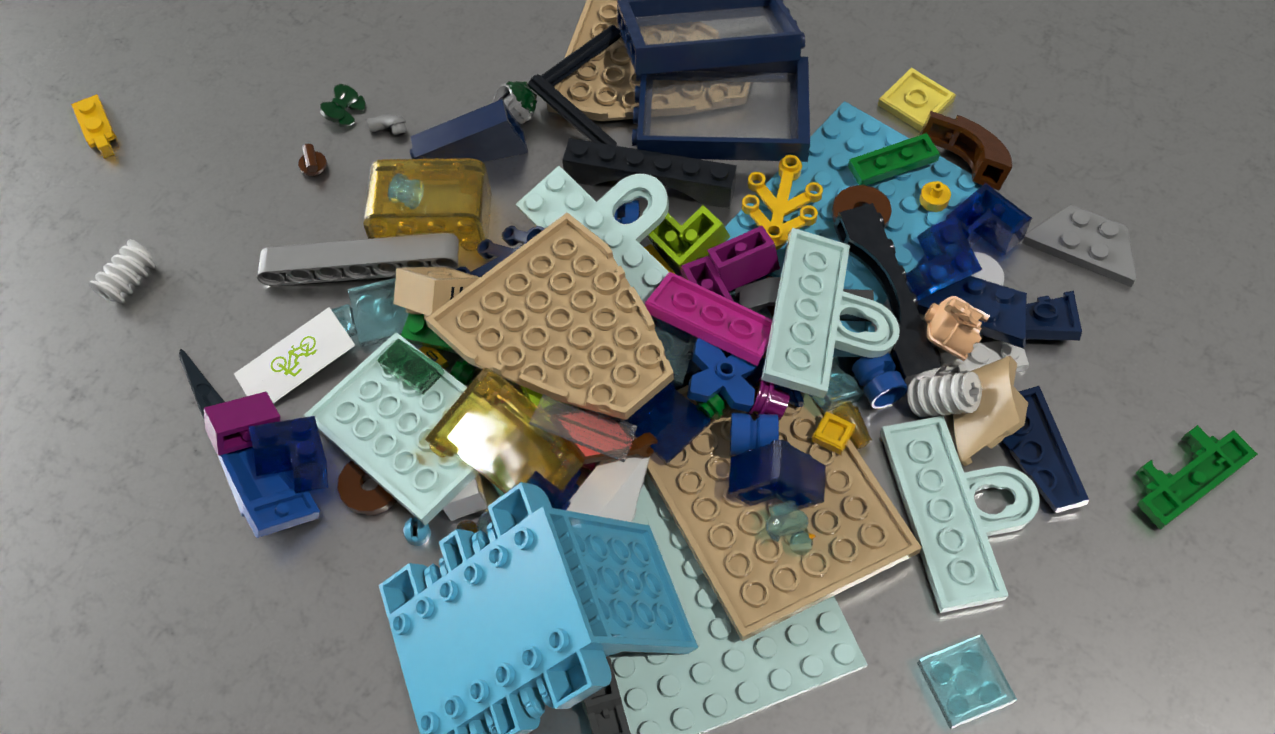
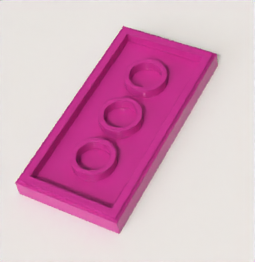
[644,272,772,366]

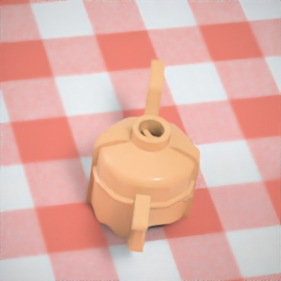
[924,296,990,361]

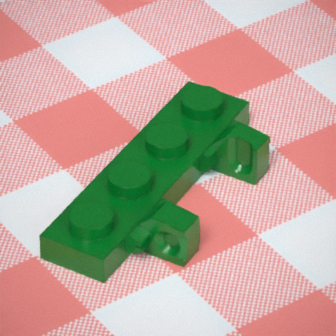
[1135,425,1258,530]

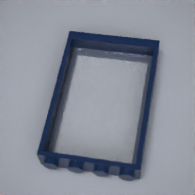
[617,0,805,75]
[632,56,810,162]

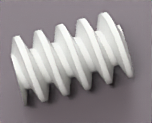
[88,239,156,304]
[907,372,982,417]

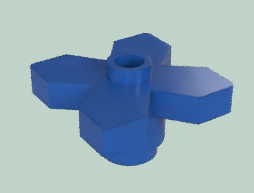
[687,338,758,412]

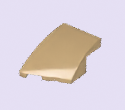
[953,356,1028,466]

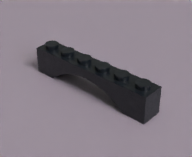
[562,138,737,209]
[834,203,941,385]

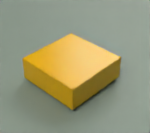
[811,411,856,455]

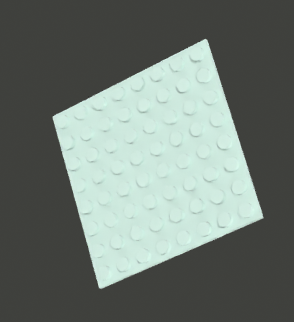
[552,472,868,734]

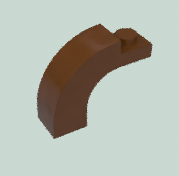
[919,111,1012,191]

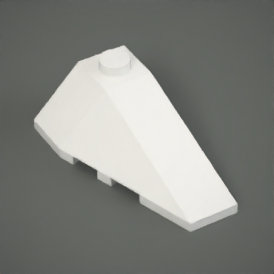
[562,436,650,522]

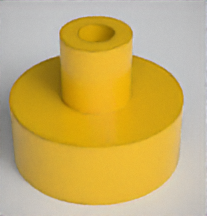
[919,181,951,212]

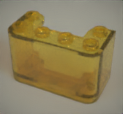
[363,158,492,251]

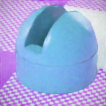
[403,517,431,546]

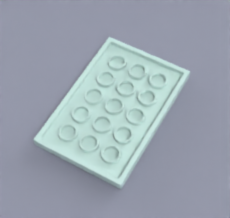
[304,332,521,526]

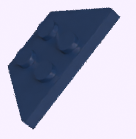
[917,276,1027,349]

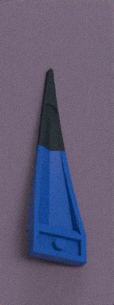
[179,349,320,538]

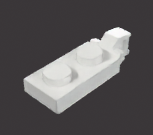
[940,341,1029,374]

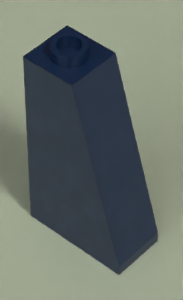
[410,99,528,173]

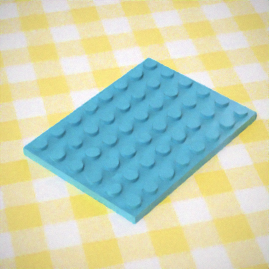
[725,101,985,306]

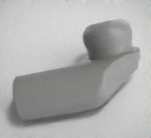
[367,114,407,135]

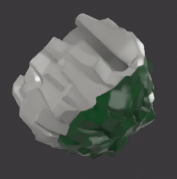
[492,81,537,125]

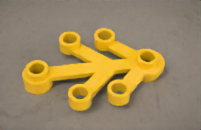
[742,155,823,250]

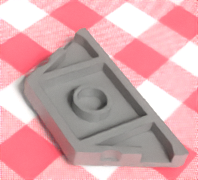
[1022,205,1137,287]

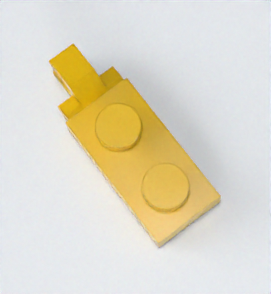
[71,94,117,159]

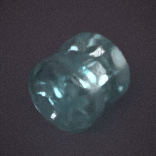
[388,173,424,209]

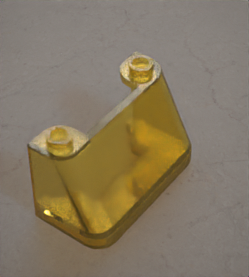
[425,367,583,503]

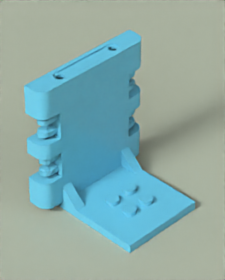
[379,482,698,734]

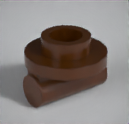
[298,144,327,176]

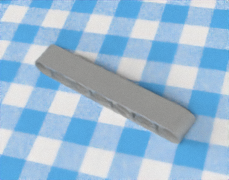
[257,233,459,286]

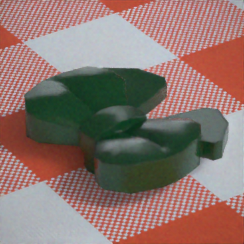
[320,84,366,127]

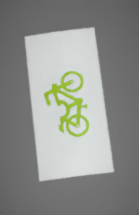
[234,307,355,403]

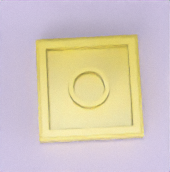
[878,67,956,132]

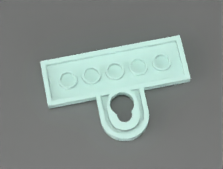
[516,166,669,304]
[761,227,900,399]
[880,416,1040,613]

